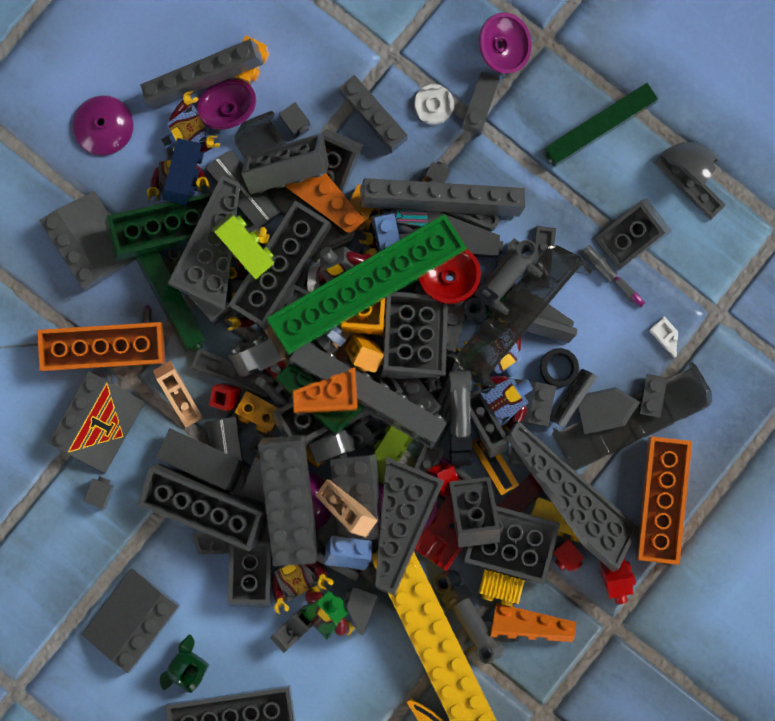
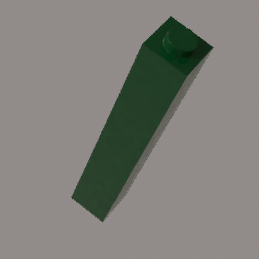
[543,83,658,167]
[135,251,206,353]

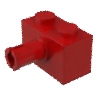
[599,558,636,605]

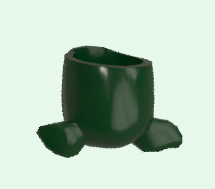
[160,634,210,693]

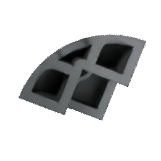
[661,142,719,185]

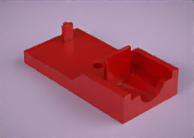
[415,480,463,572]

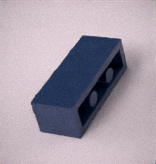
[163,138,204,205]

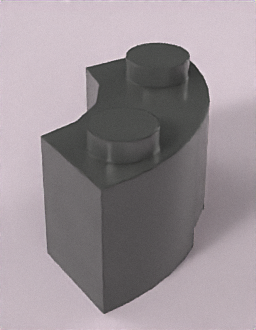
[228,336,282,377]

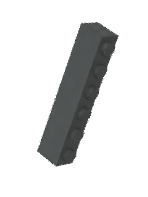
[140,39,264,109]

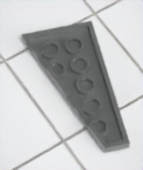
[168,175,240,311]
[375,457,444,596]

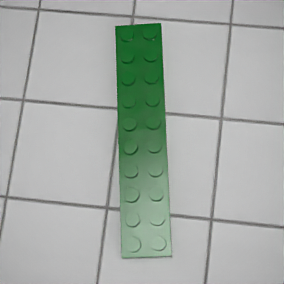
[266,214,467,355]

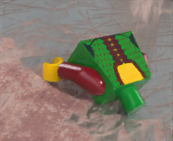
[300,585,356,640]

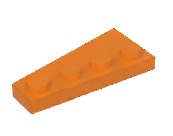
[285,173,366,235]
[490,603,576,642]

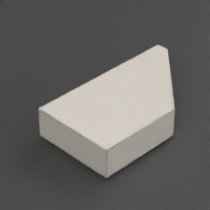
[649,317,678,359]

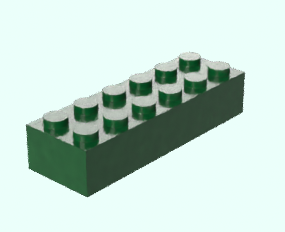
[105,192,213,261]

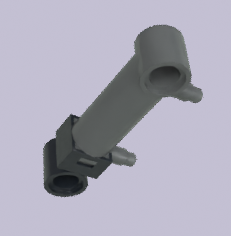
[464,240,543,325]
[449,371,472,467]
[434,570,504,664]

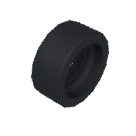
[539,348,579,387]

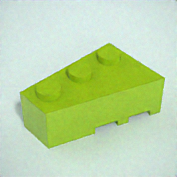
[212,213,274,279]
[373,424,413,484]

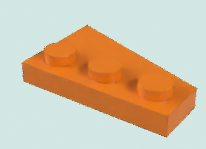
[293,367,357,413]

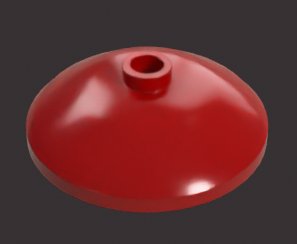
[419,249,481,304]

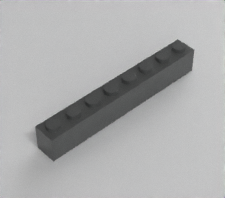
[360,178,526,217]
[288,342,447,449]

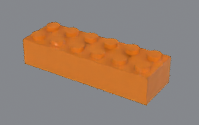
[37,322,166,371]
[635,436,692,565]

